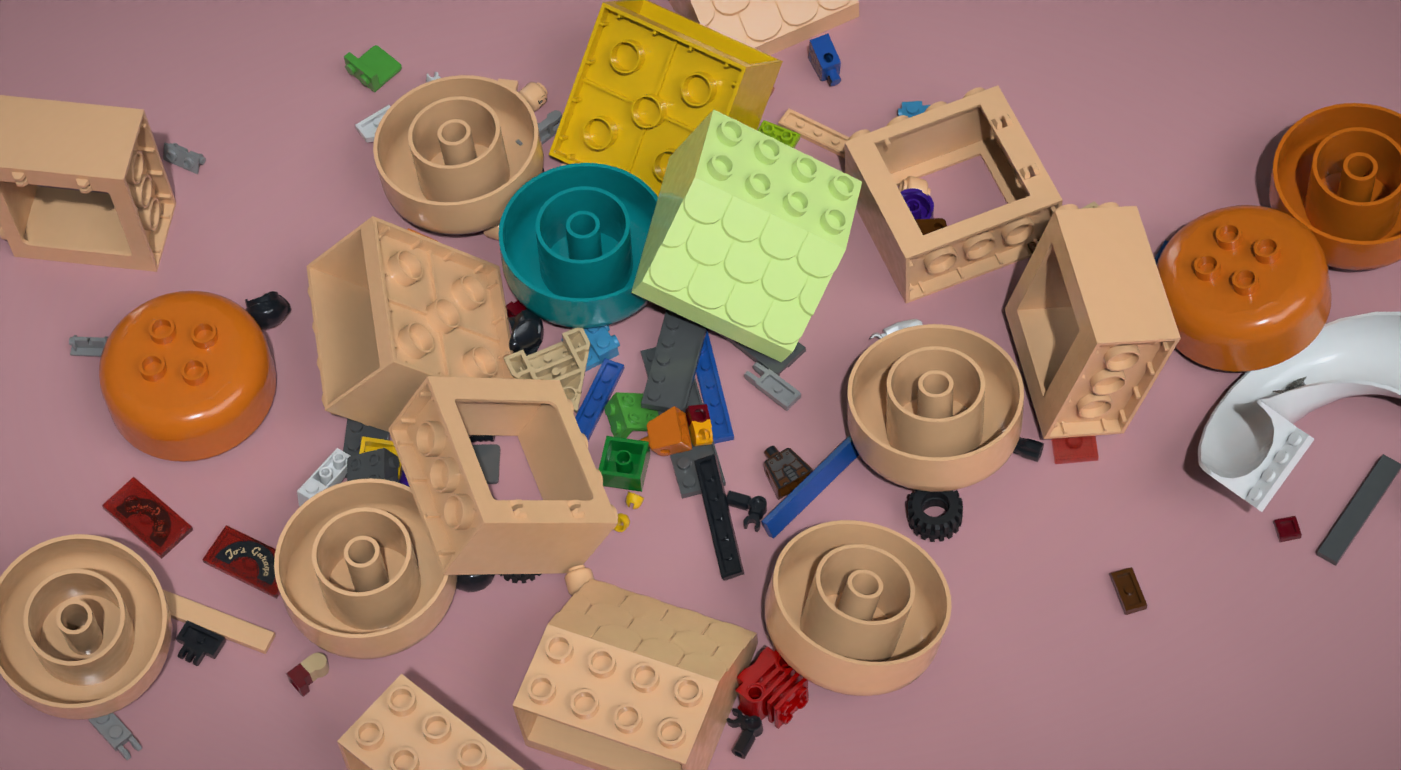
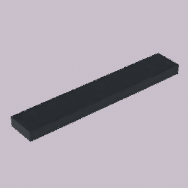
[694,454,745,581]

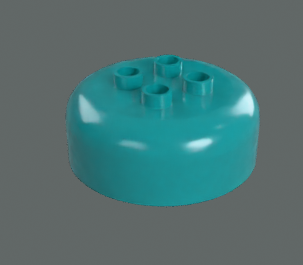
[499,163,658,328]

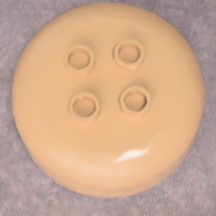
[373,75,544,235]
[848,324,1024,492]
[274,478,457,659]
[765,520,952,696]
[0,534,172,720]

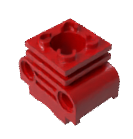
[736,646,809,729]

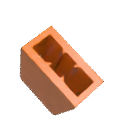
[640,406,692,456]

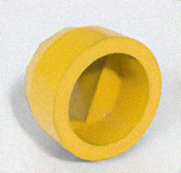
[625,492,644,509]
[614,513,630,532]

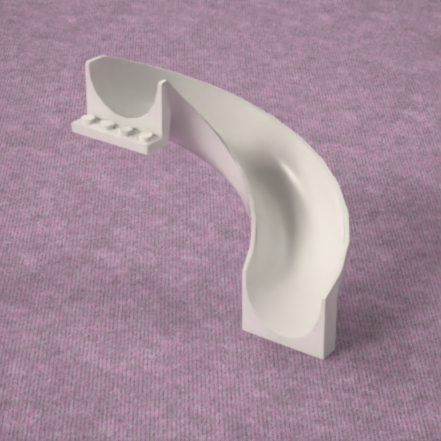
[1198,312,1401,512]

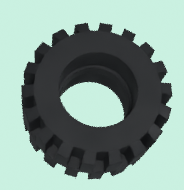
[908,490,963,542]

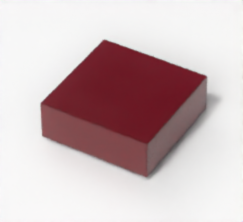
[1273,516,1302,542]

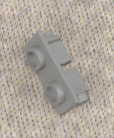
[163,142,206,174]
[69,335,108,357]

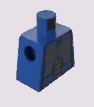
[808,33,842,86]

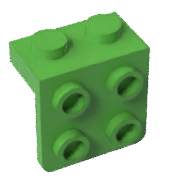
[344,45,402,93]
[604,392,659,438]

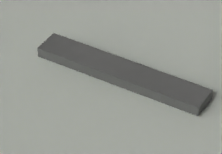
[1317,454,1401,566]

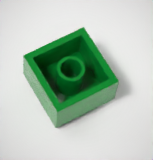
[599,436,651,492]

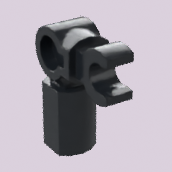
[727,490,767,532]
[727,708,763,759]

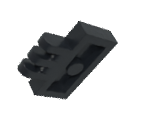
[176,620,226,666]

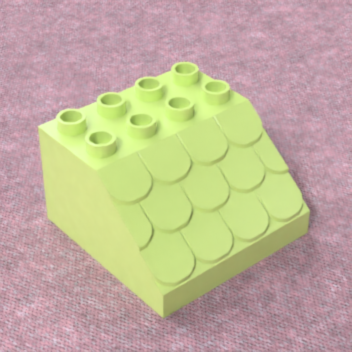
[631,109,862,362]

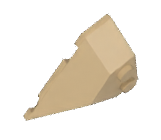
[504,328,590,413]

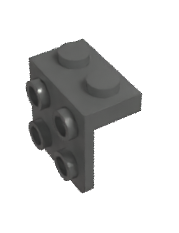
[472,444,501,484]
[347,448,399,483]

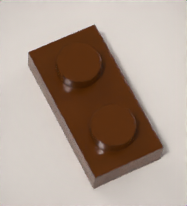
[1111,567,1147,615]

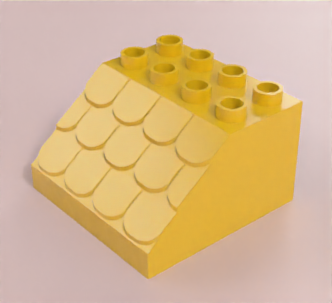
[549,0,783,196]

